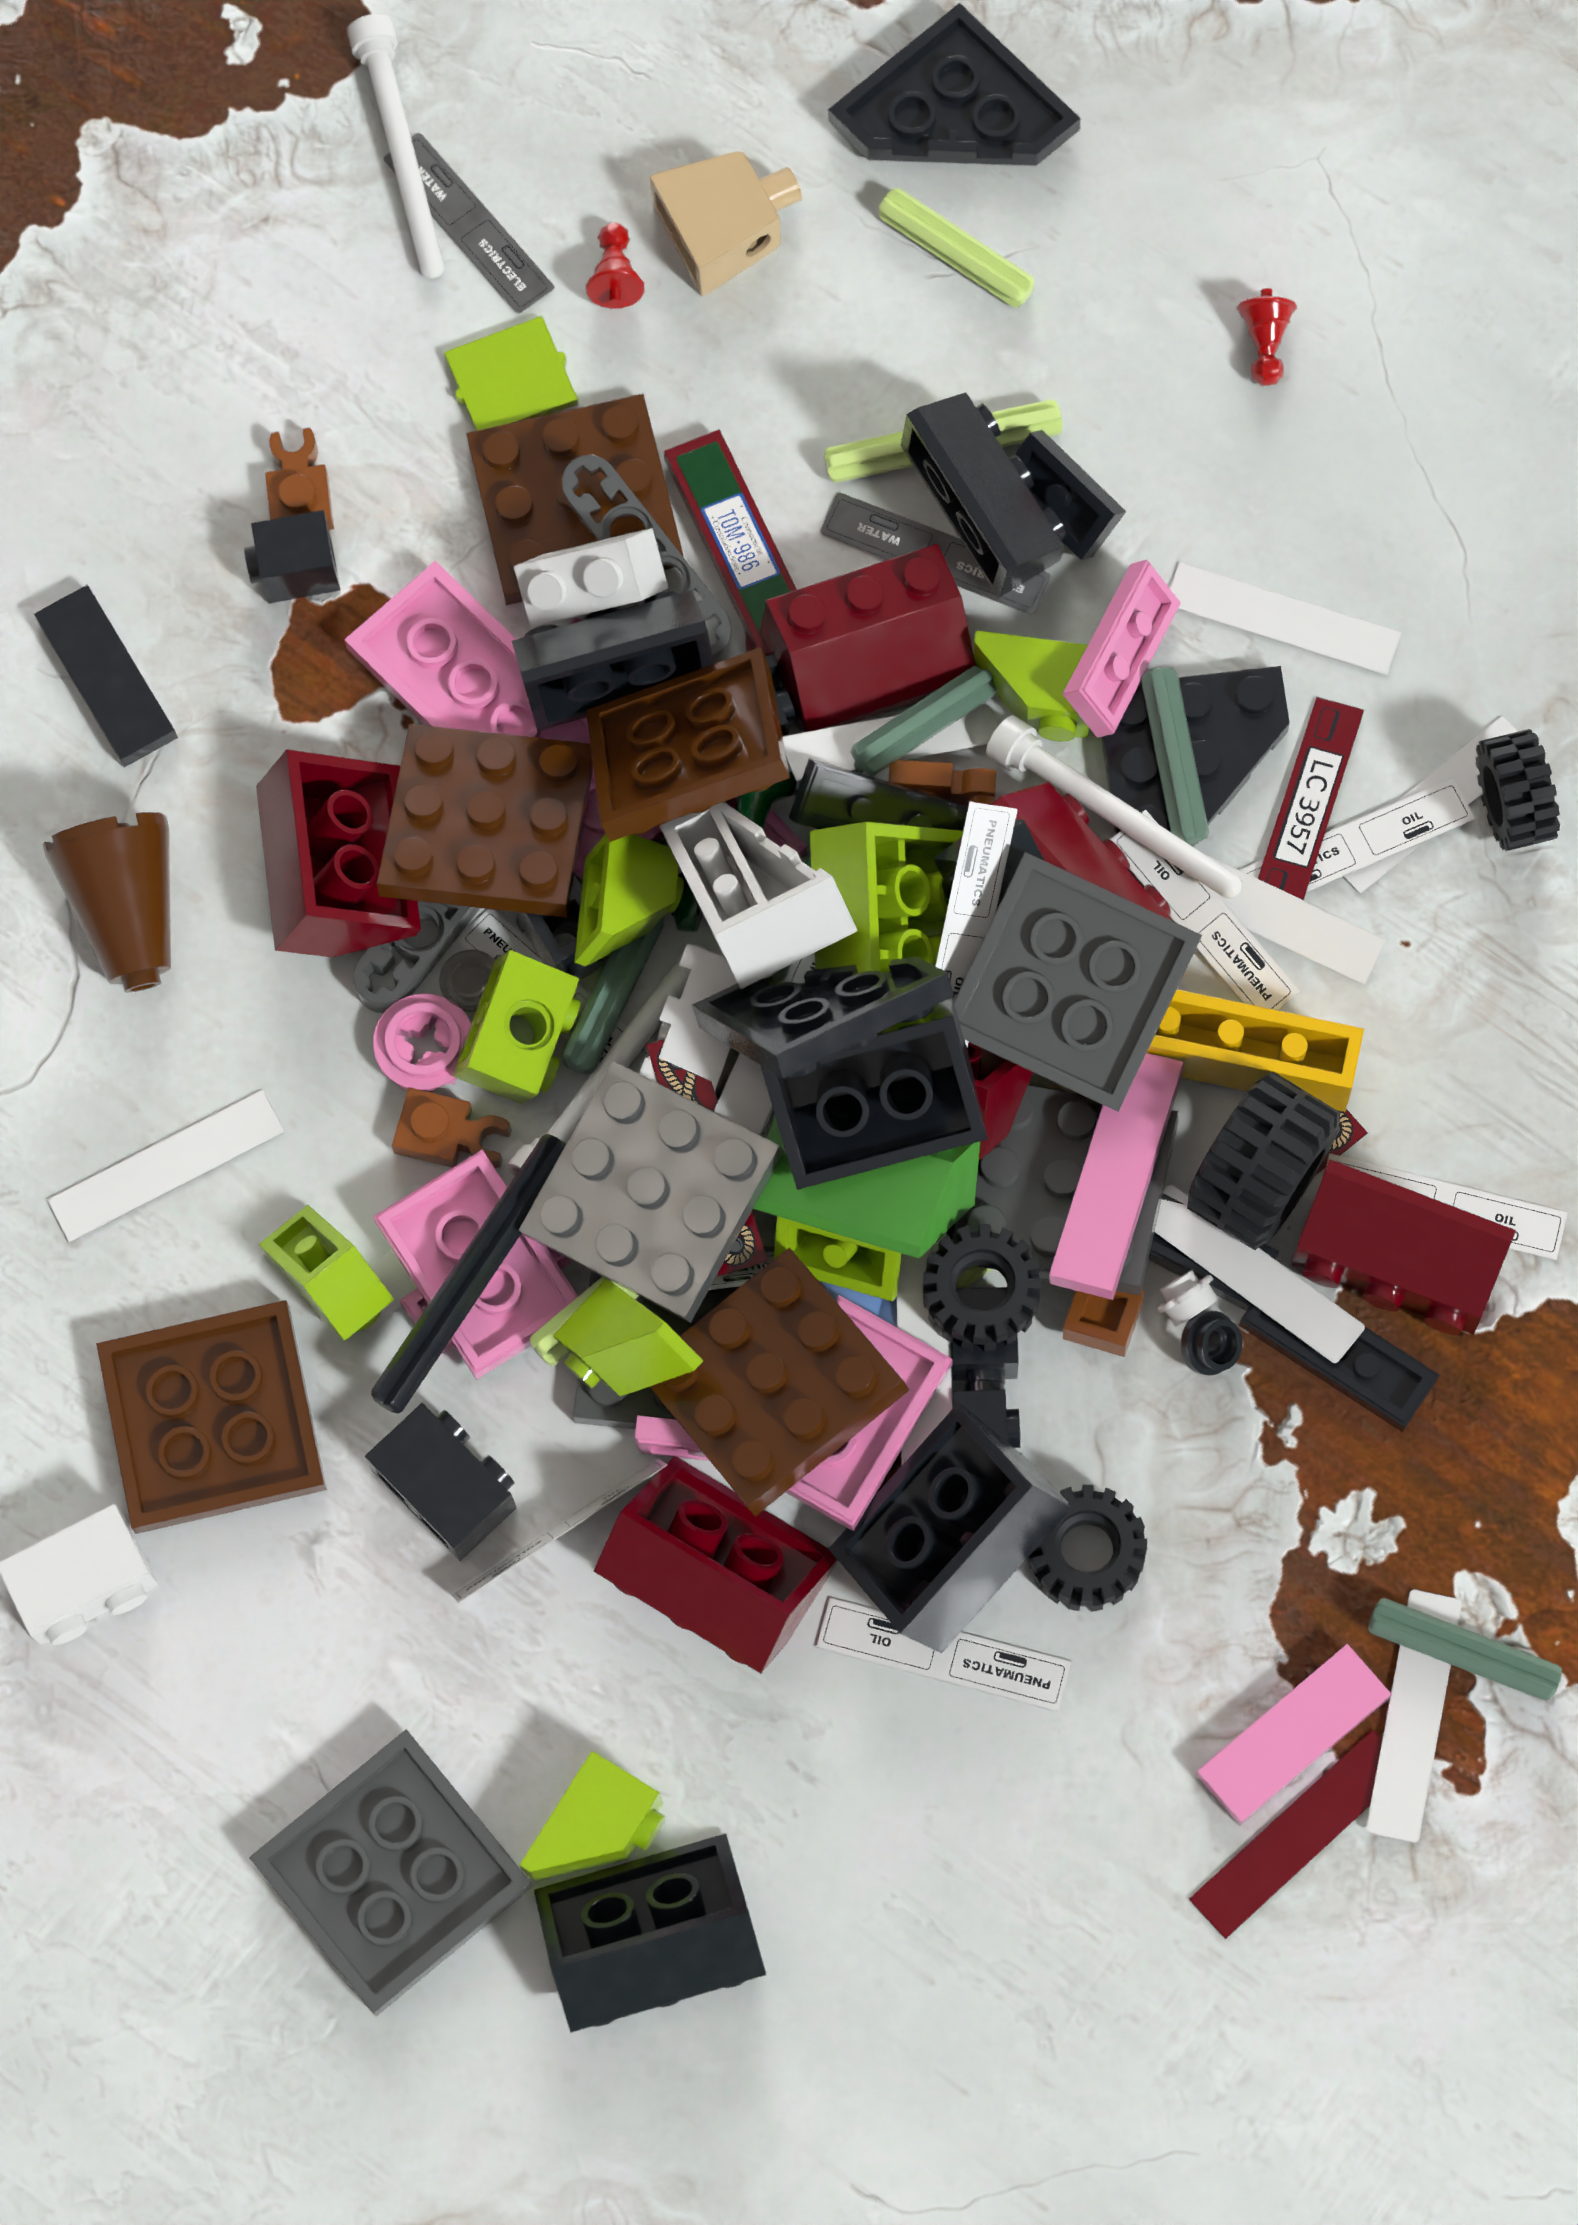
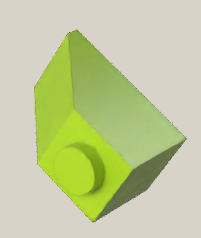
[974,630,1089,742]
[574,834,684,966]
[258,1204,395,1341]
[773,1216,902,1301]
[553,1278,703,1397]
[519,1751,666,1882]

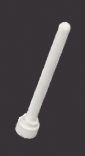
[347,14,444,279]
[986,715,1242,899]
[507,942,708,1176]

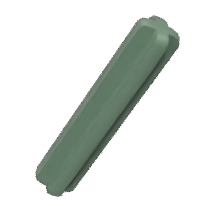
[850,666,997,776]
[1141,667,1209,845]
[563,916,664,1075]
[1368,1598,1562,1701]

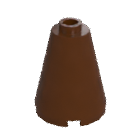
[43,812,171,993]

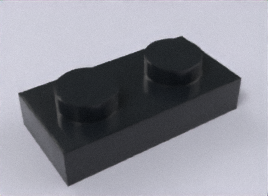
[1015,430,1127,560]

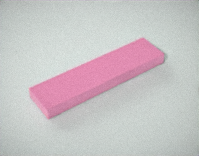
[1049,1053,1184,1300]

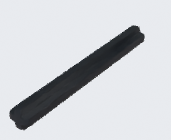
[371,1134,566,1414]

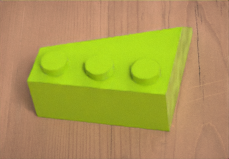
[810,822,963,973]

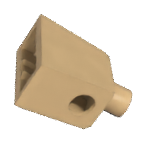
[650,151,802,296]

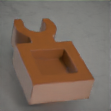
[265,427,334,530]
[888,760,997,805]
[392,1087,512,1168]
[1063,1268,1147,1357]

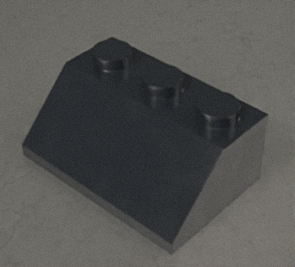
[901,392,1067,598]
[512,590,714,731]
[761,997,988,1190]
[828,1403,1073,1653]
[534,1833,767,2033]

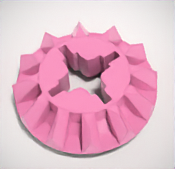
[373,993,471,1092]

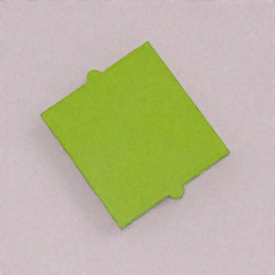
[444,316,578,431]

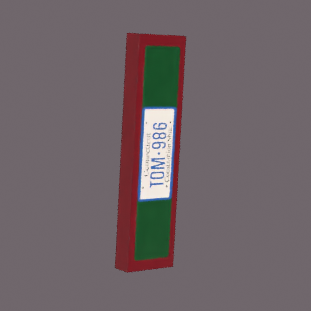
[664,429,797,657]

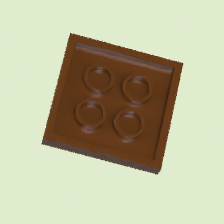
[466,393,684,605]
[586,647,790,842]
[377,724,594,918]
[649,1247,910,1517]
[96,1300,327,1534]

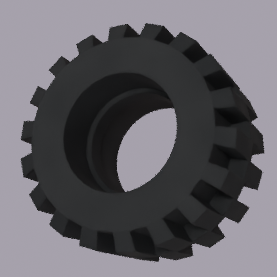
[1187,1072,1340,1250]

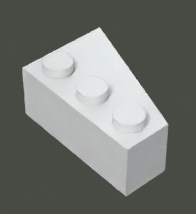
[660,802,858,989]

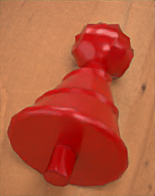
[585,222,645,309]
[1237,288,1297,386]

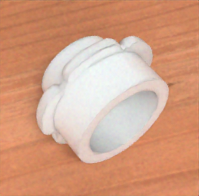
[1158,1270,1219,1327]

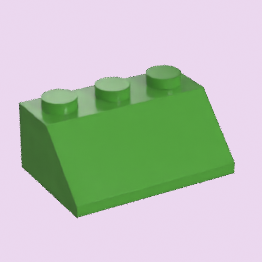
[753,1117,980,1259]

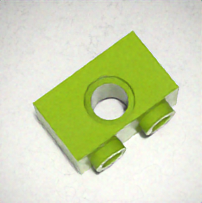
[452,950,580,1105]

